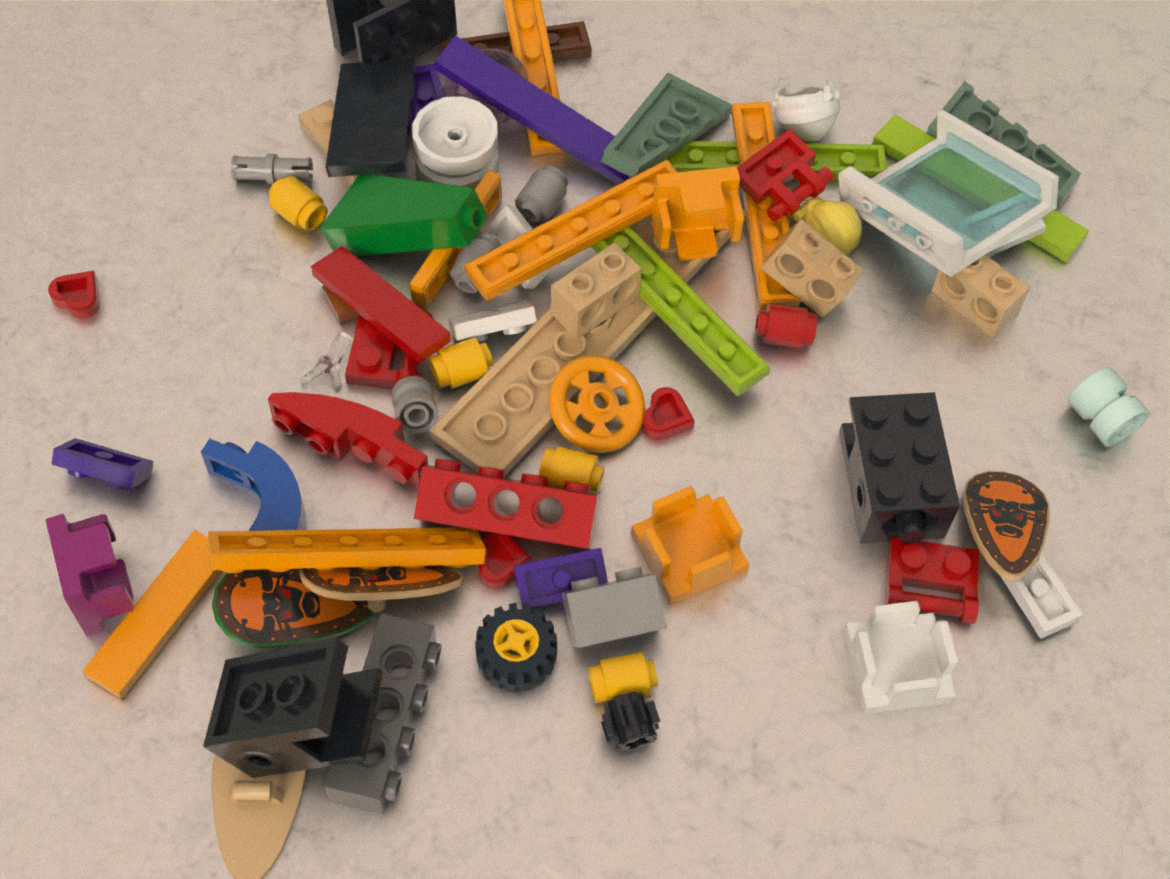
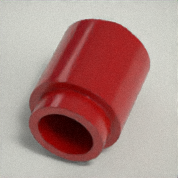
[755,303,817,349]

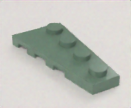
[601,73,732,177]
[927,81,1081,207]

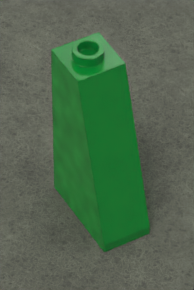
[319,174,488,256]

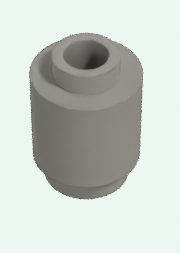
[515,166,568,224]
[450,231,502,294]

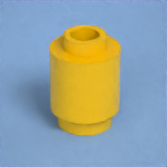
[269,176,328,232]
[428,337,493,389]
[539,446,605,492]
[588,652,658,703]

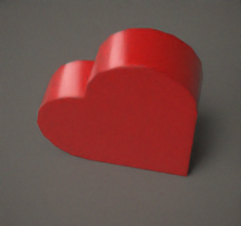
[48,270,100,319]
[642,387,695,440]
[479,532,532,590]

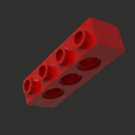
[414,458,600,549]

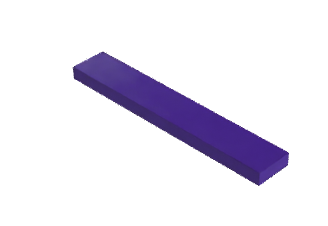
[433,35,630,185]

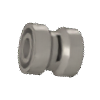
[391,376,438,434]

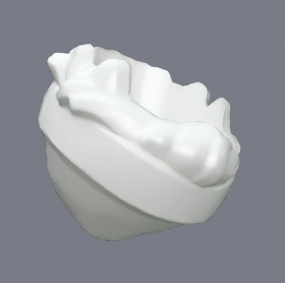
[771,80,841,143]

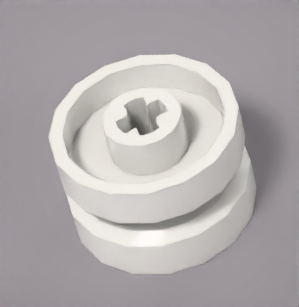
[412,97,499,189]

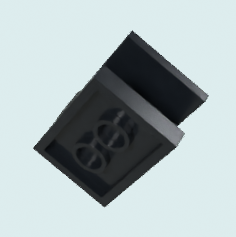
[326,0,457,62]
[839,392,960,544]
[203,637,383,778]

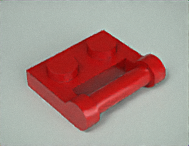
[345,310,434,390]
[884,537,979,624]

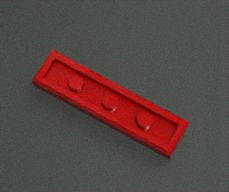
[311,246,451,364]

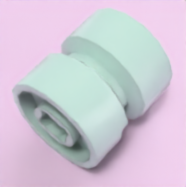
[1068,367,1150,447]

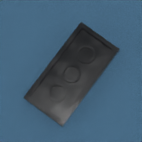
[325,58,417,177]

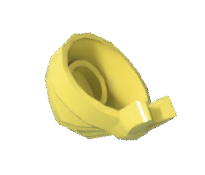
[790,197,862,256]

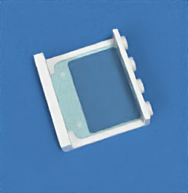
[838,110,1059,277]

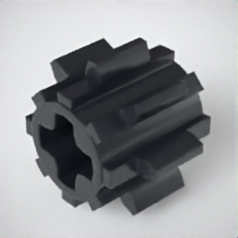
[601,691,661,752]

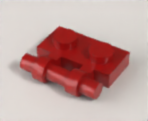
[737,129,834,222]

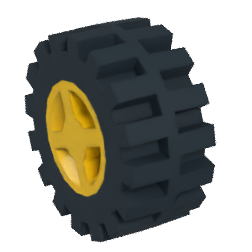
[475,603,557,692]

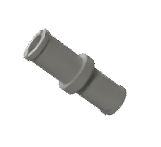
[231,154,313,185]

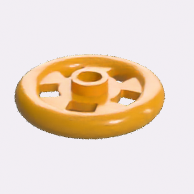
[549,355,645,453]

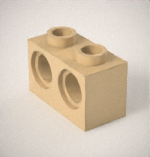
[760,219,863,318]
[551,242,642,340]
[931,255,1030,338]

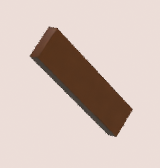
[441,21,592,69]

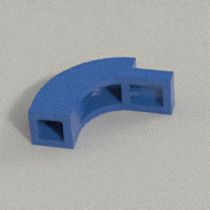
[201,438,307,531]

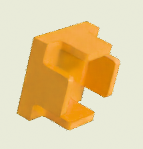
[651,167,744,261]
[631,486,750,605]

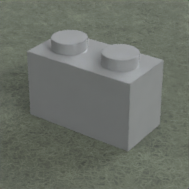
[561,567,667,648]

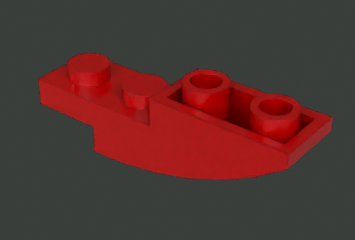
[267,392,429,488]

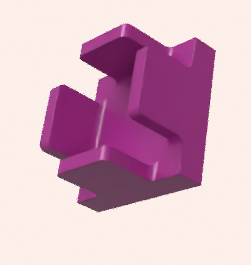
[45,514,134,636]

